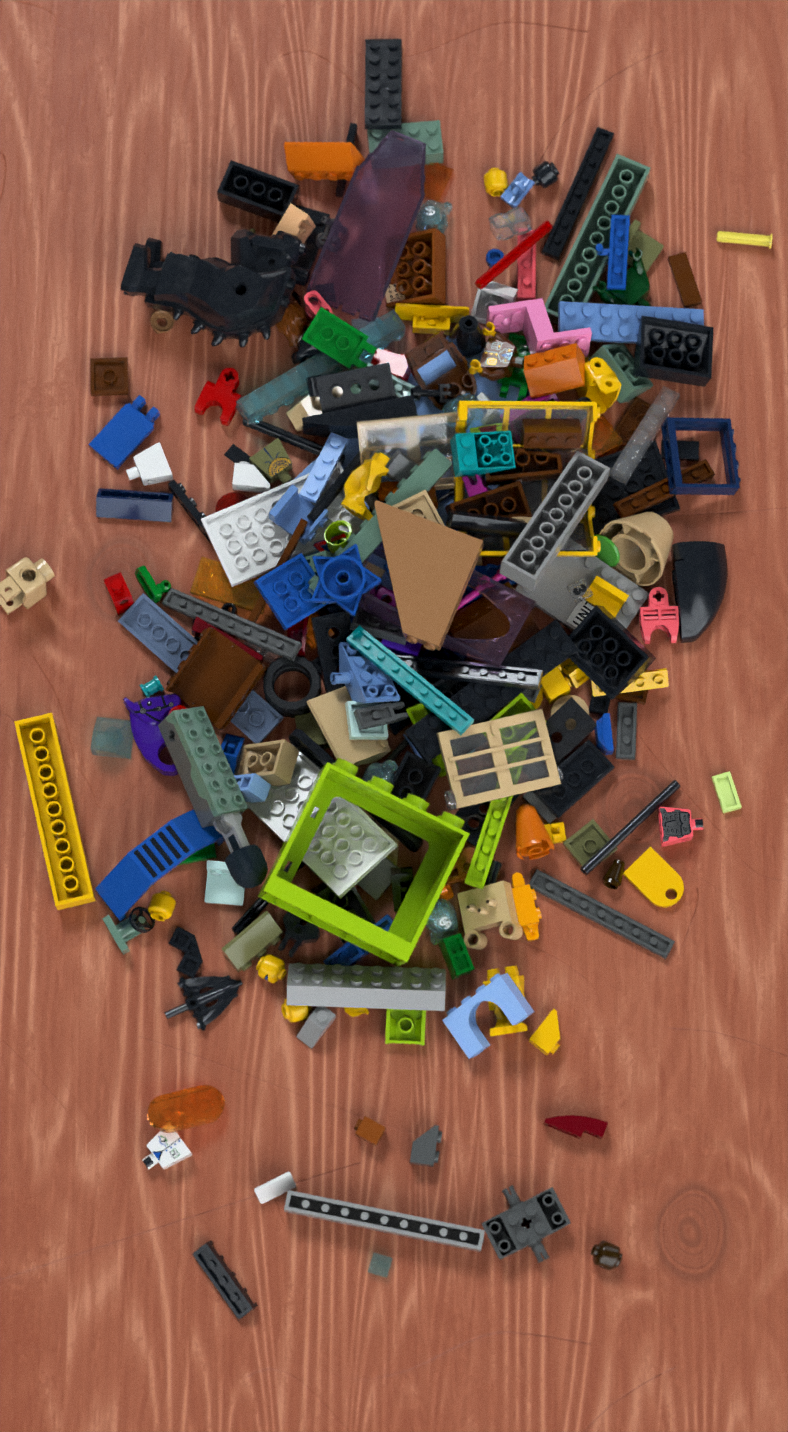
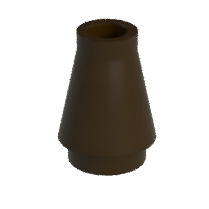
[603,859,625,890]

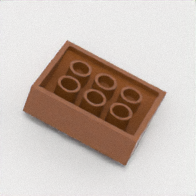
[386,228,446,308]

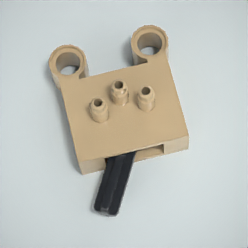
[457,860,523,950]

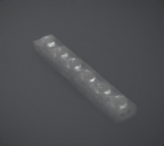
[609,386,680,484]

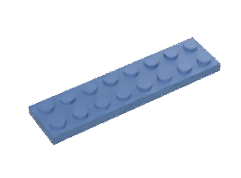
[558,301,704,344]

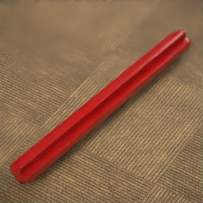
[475,221,553,289]

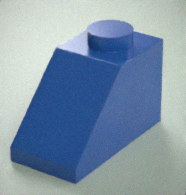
[221,734,245,775]

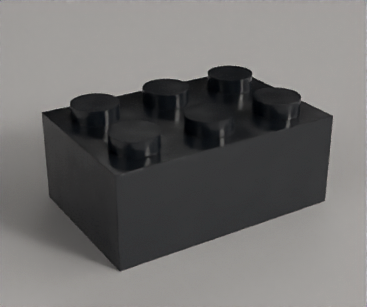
[391,751,442,801]

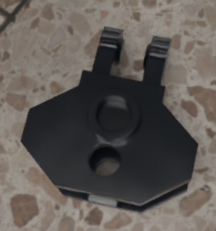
[278,912,320,958]

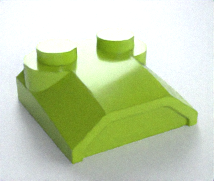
[385,1009,426,1046]

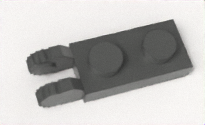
[353,701,409,730]

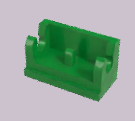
[438,933,475,980]

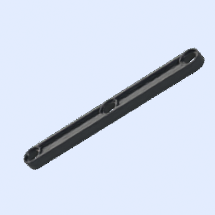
[288,729,423,852]

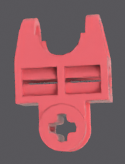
[639,587,679,644]

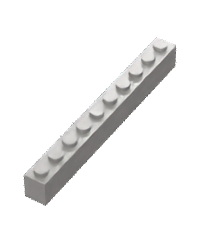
[284,1190,485,1252]

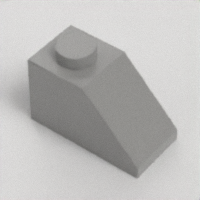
[296,1006,336,1049]

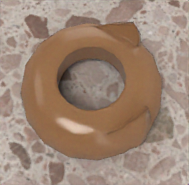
[150,310,174,334]

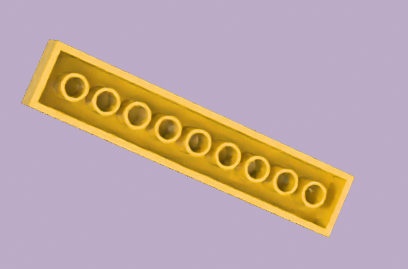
[14,713,96,910]

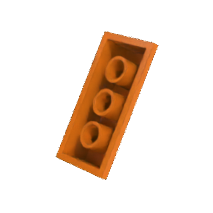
[284,142,365,181]

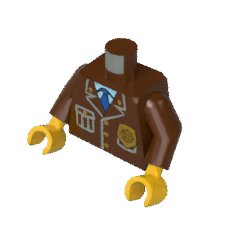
[469,322,524,381]

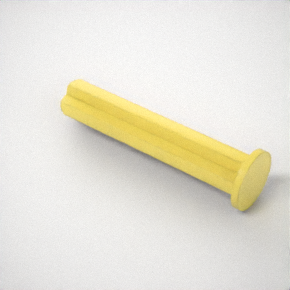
[717,231,772,249]

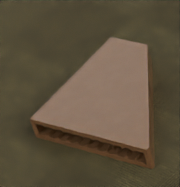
[374,500,484,651]

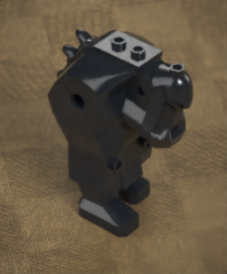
[120,229,307,348]

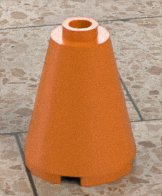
[516,804,554,860]

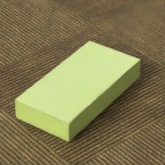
[711,771,742,814]

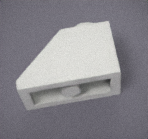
[232,461,271,493]

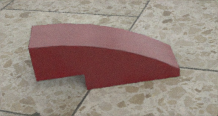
[543,1115,608,1139]

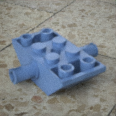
[330,642,400,703]

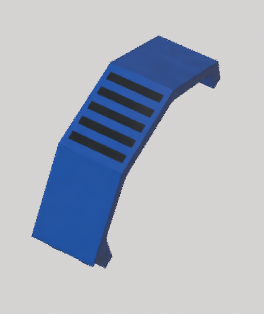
[95,809,225,922]

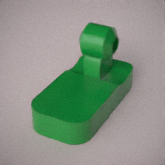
[135,565,171,603]

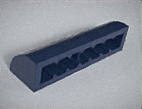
[96,488,174,522]

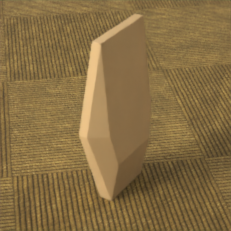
[286,387,343,431]

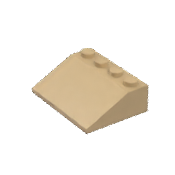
[307,686,392,766]

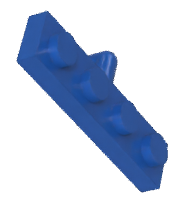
[595,215,630,290]

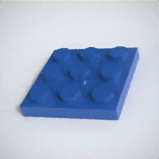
[253,553,329,630]

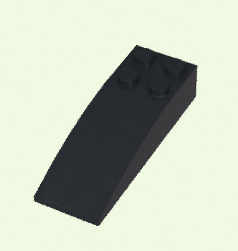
[302,395,418,438]

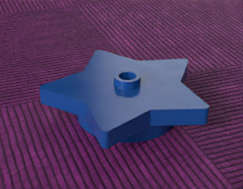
[311,544,382,617]

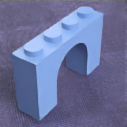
[442,973,534,1059]

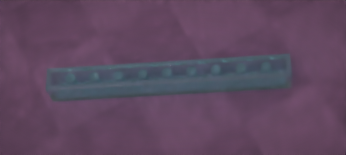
[236,309,406,426]

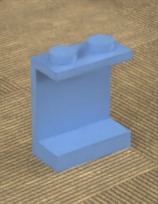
[269,484,329,545]

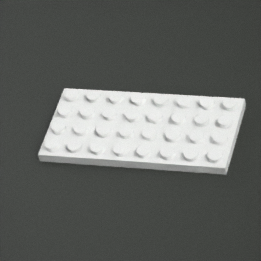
[201,462,363,587]
[246,751,398,899]

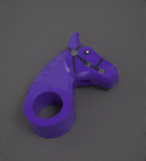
[123,694,182,776]

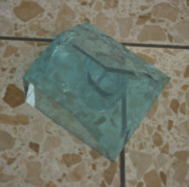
[90,717,134,759]

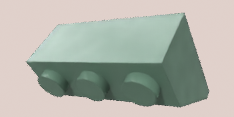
[588,343,654,403]

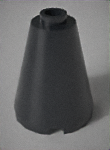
[449,315,486,358]

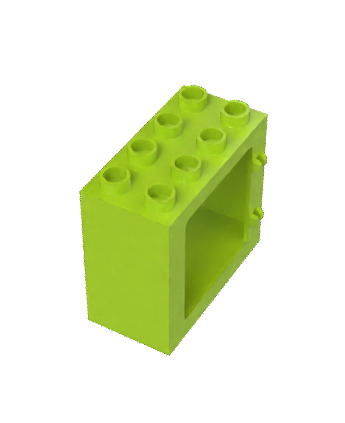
[257,758,469,966]

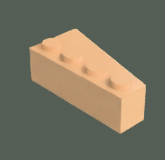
[272,204,316,244]

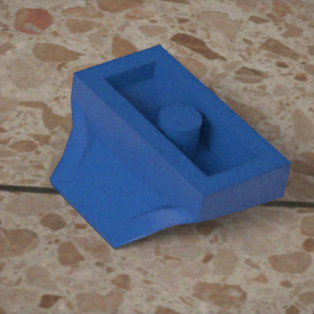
[594,713,614,755]

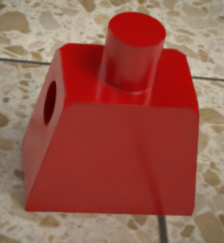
[103,572,134,615]

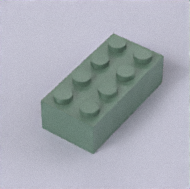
[367,120,444,170]

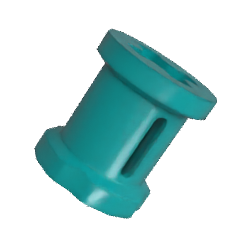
[139,675,164,698]

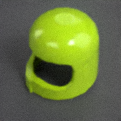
[324,520,353,554]

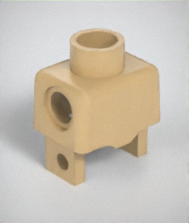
[0,557,55,615]

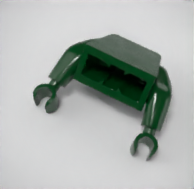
[592,247,651,306]

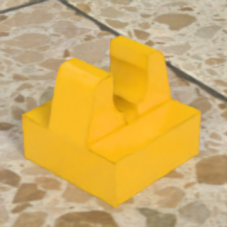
[544,822,566,844]

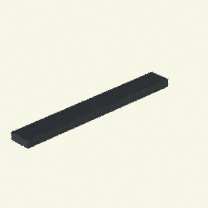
[542,127,614,261]
[395,654,543,690]

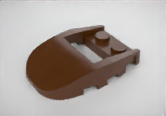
[404,330,477,412]

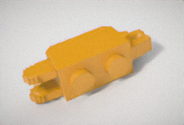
[511,872,542,941]

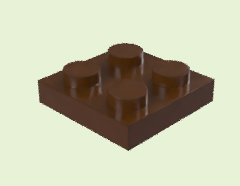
[90,357,129,396]

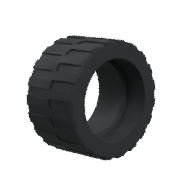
[263,655,321,718]

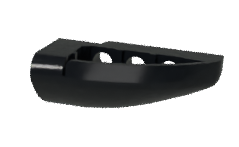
[670,541,728,643]

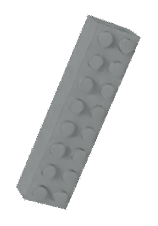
[499,450,610,591]
[287,963,446,1011]

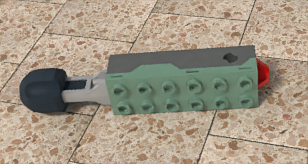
[158,705,268,888]

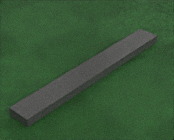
[162,588,302,661]
[529,869,675,959]

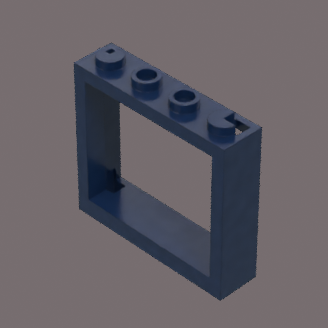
[661,417,741,495]

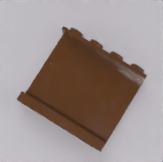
[165,627,268,730]

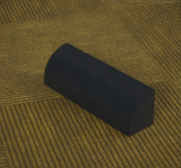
[446,510,527,539]

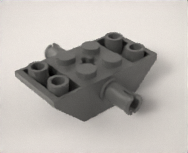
[481,1185,571,1263]

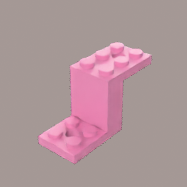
[485,298,592,357]

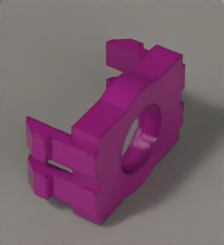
[372,584,396,612]

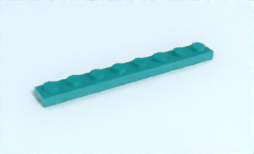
[346,625,474,735]

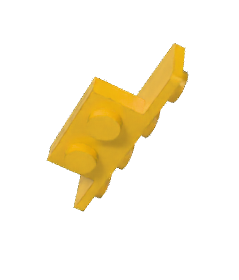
[395,303,469,335]
[591,668,669,697]

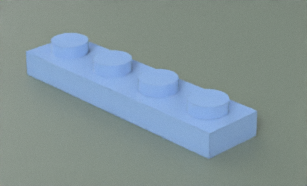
[299,433,348,504]

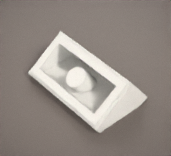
[254,1171,296,1204]

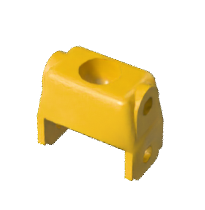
[576,357,621,414]

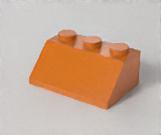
[524,343,585,399]

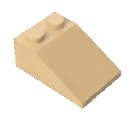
[235,739,299,786]

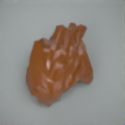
[276,300,308,347]

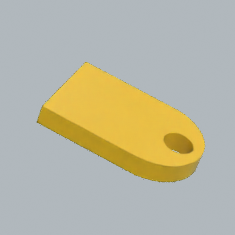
[623,846,684,908]

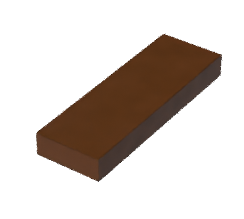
[668,252,702,308]

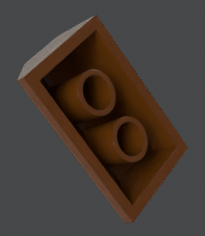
[520,419,582,452]

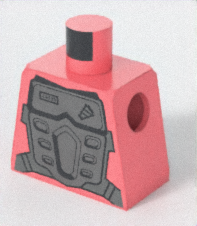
[658,807,703,847]

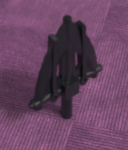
[164,975,242,1031]

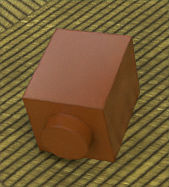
[354,1116,386,1147]

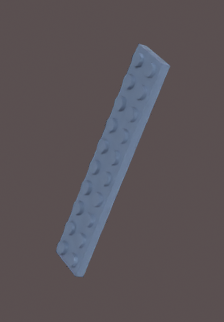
[118,593,284,743]

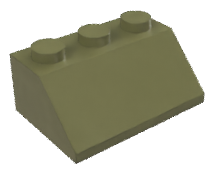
[222,910,283,973]

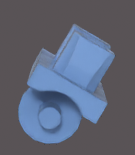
[500,172,535,209]

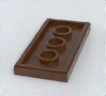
[597,397,668,458]

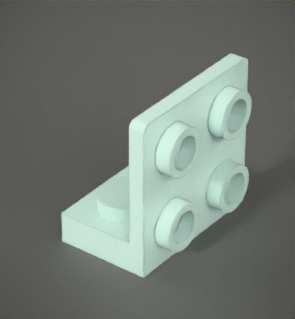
[204,860,245,906]

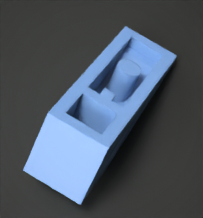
[234,773,271,803]

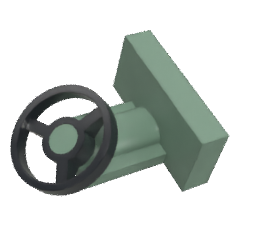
[102,907,155,955]

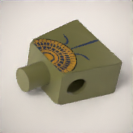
[249,438,293,484]

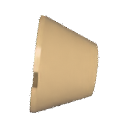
[600,512,674,586]

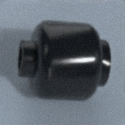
[531,161,559,188]

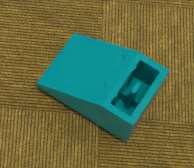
[450,431,516,477]

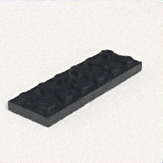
[365,39,402,130]

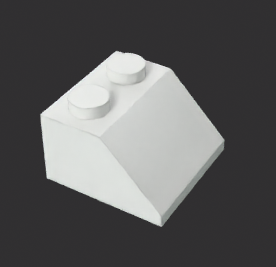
[470,281,518,324]

